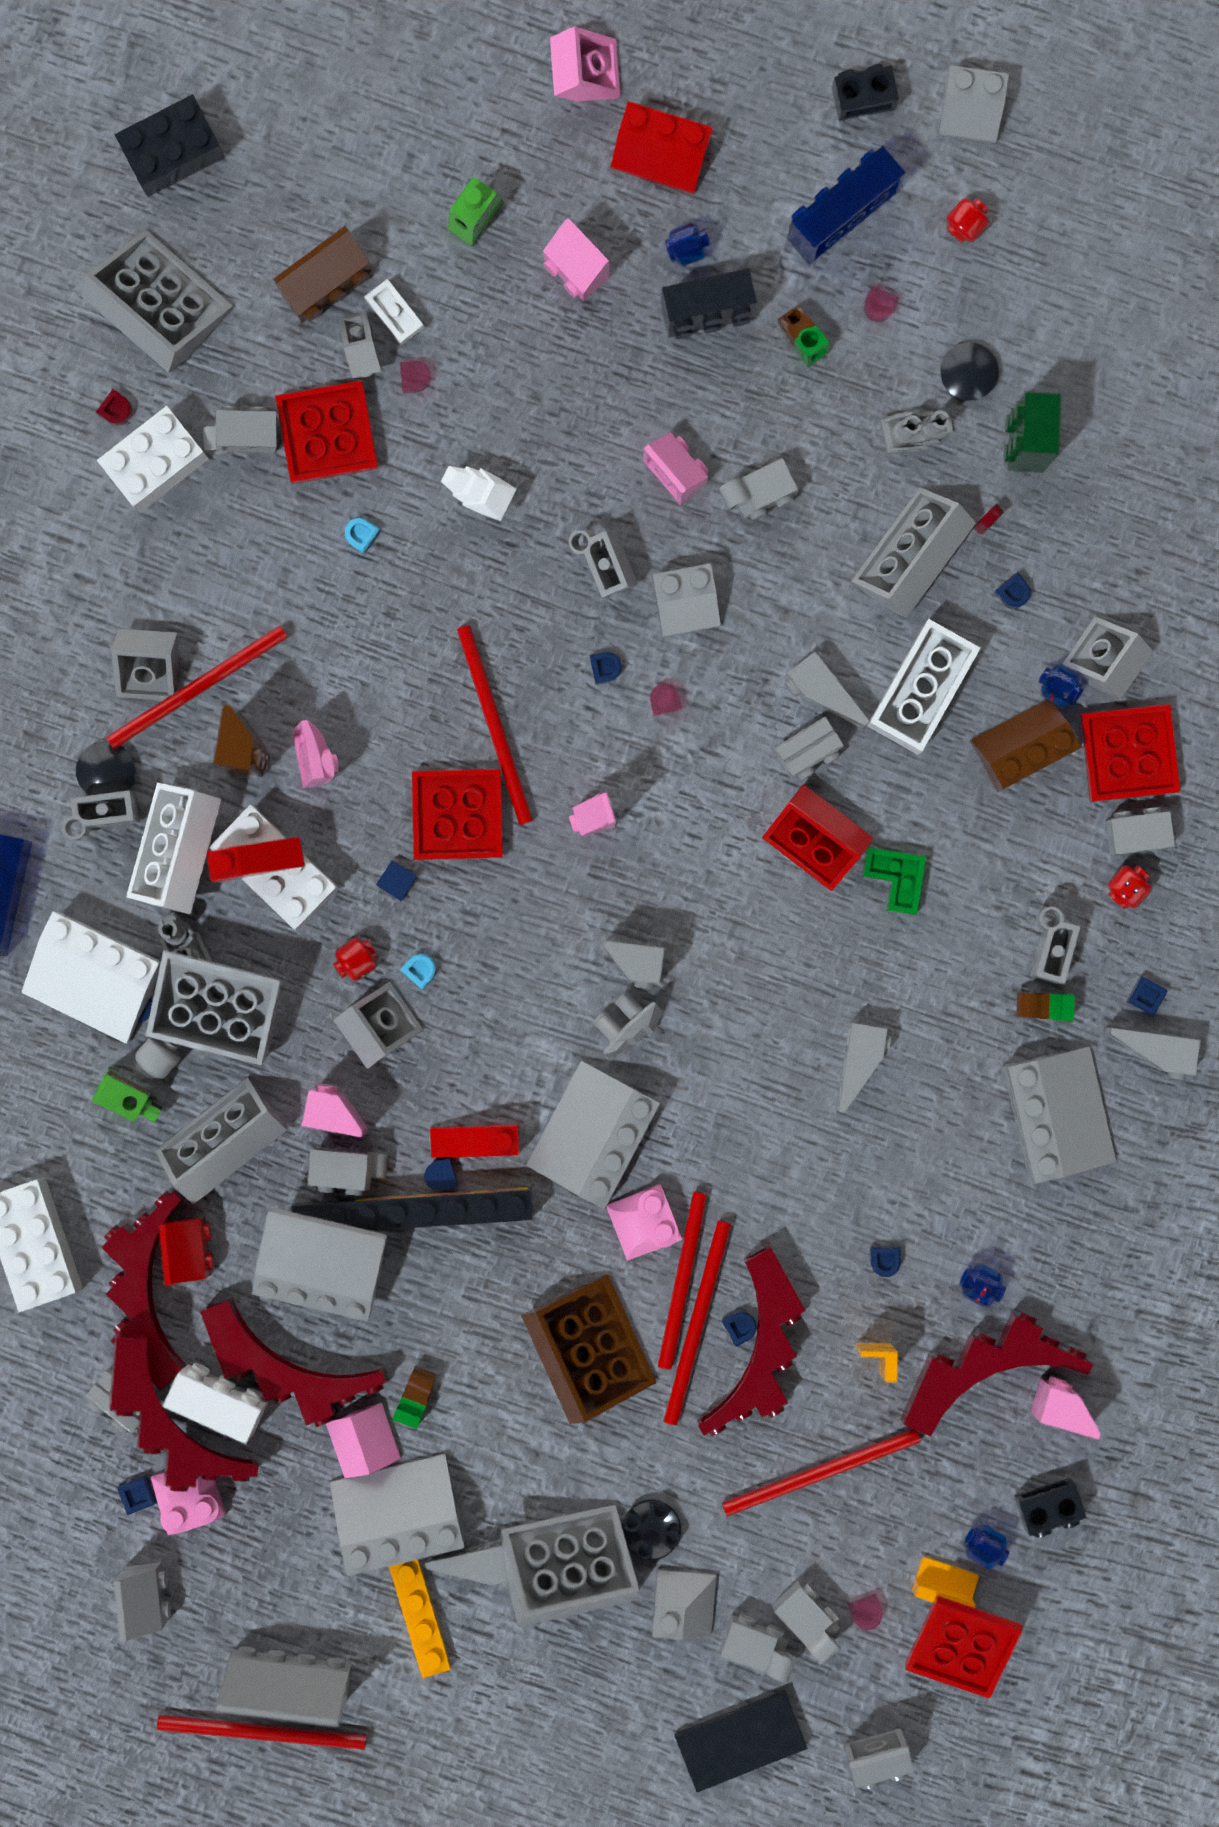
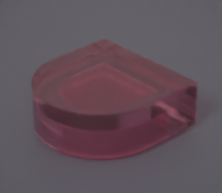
[864,286,899,322]
[400,361,431,394]
[650,684,682,717]
[848,1594,882,1630]

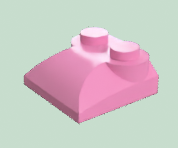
[292,720,339,789]
[606,1183,682,1261]
[151,1472,226,1535]

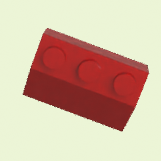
[610,101,713,194]
[762,784,873,892]

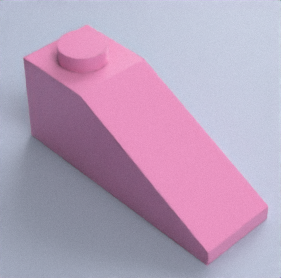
[569,793,615,838]

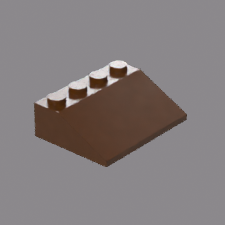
[521,1274,657,1424]

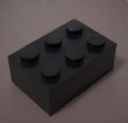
[114,94,225,198]
[661,268,757,339]

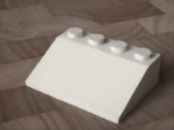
[21,912,161,1044]

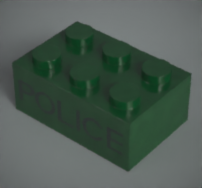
[1003,392,1062,473]

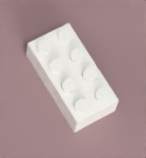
[867,619,980,755]
[126,783,221,914]
[209,804,340,931]
[0,1177,83,1312]

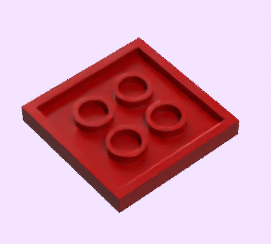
[275,380,378,484]
[1080,704,1180,802]
[412,769,503,860]
[905,1595,1022,1699]

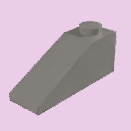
[785,652,870,728]
[836,1023,891,1113]
[1105,1027,1200,1080]
[425,1540,509,1587]

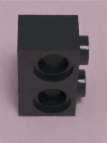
[832,64,899,121]
[1014,1478,1087,1538]

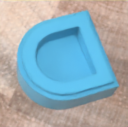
[344,518,380,555]
[400,954,436,990]

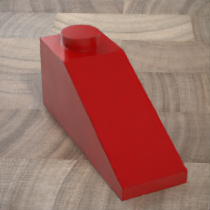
[206,837,305,883]
[430,1123,520,1157]

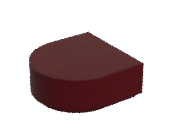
[96,389,132,426]
[973,504,1004,535]

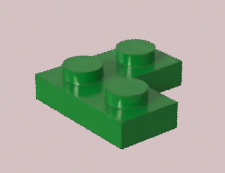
[862,847,926,915]

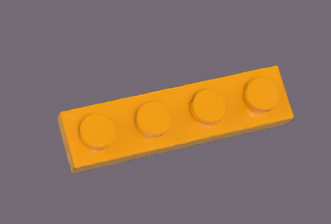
[389,1559,452,1679]

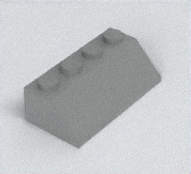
[851,487,976,618]
[155,1077,287,1205]

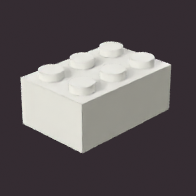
[97,406,209,513]
[163,1363,269,1444]

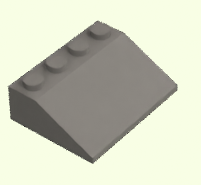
[81,229,233,373]
[146,950,281,1065]
[1003,1046,1116,1184]
[526,1060,660,1209]
[252,1207,387,1322]
[330,1453,466,1576]
[501,1505,639,1628]
[215,1646,352,1727]

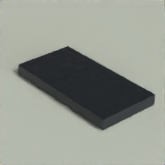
[675,1690,808,1793]

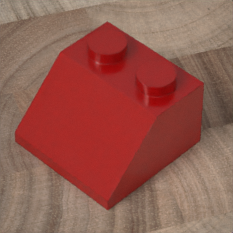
[159,1216,214,1286]

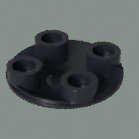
[940,342,999,402]
[76,741,135,796]
[622,1499,681,1560]

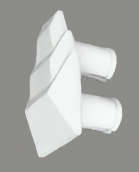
[441,466,517,521]

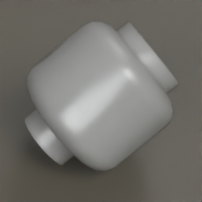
[135,1037,180,1080]

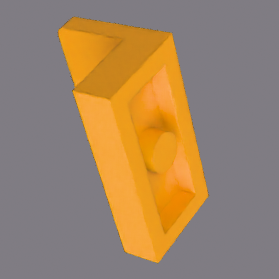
[856,1343,898,1382]
[911,1556,979,1608]

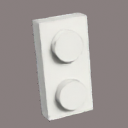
[364,279,424,346]

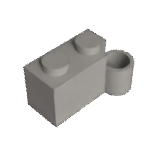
[203,406,277,455]
[719,458,798,521]
[569,530,638,598]
[62,790,140,841]
[1030,907,1081,984]
[308,1148,388,1195]
[772,1580,841,1665]
[719,1614,797,1682]

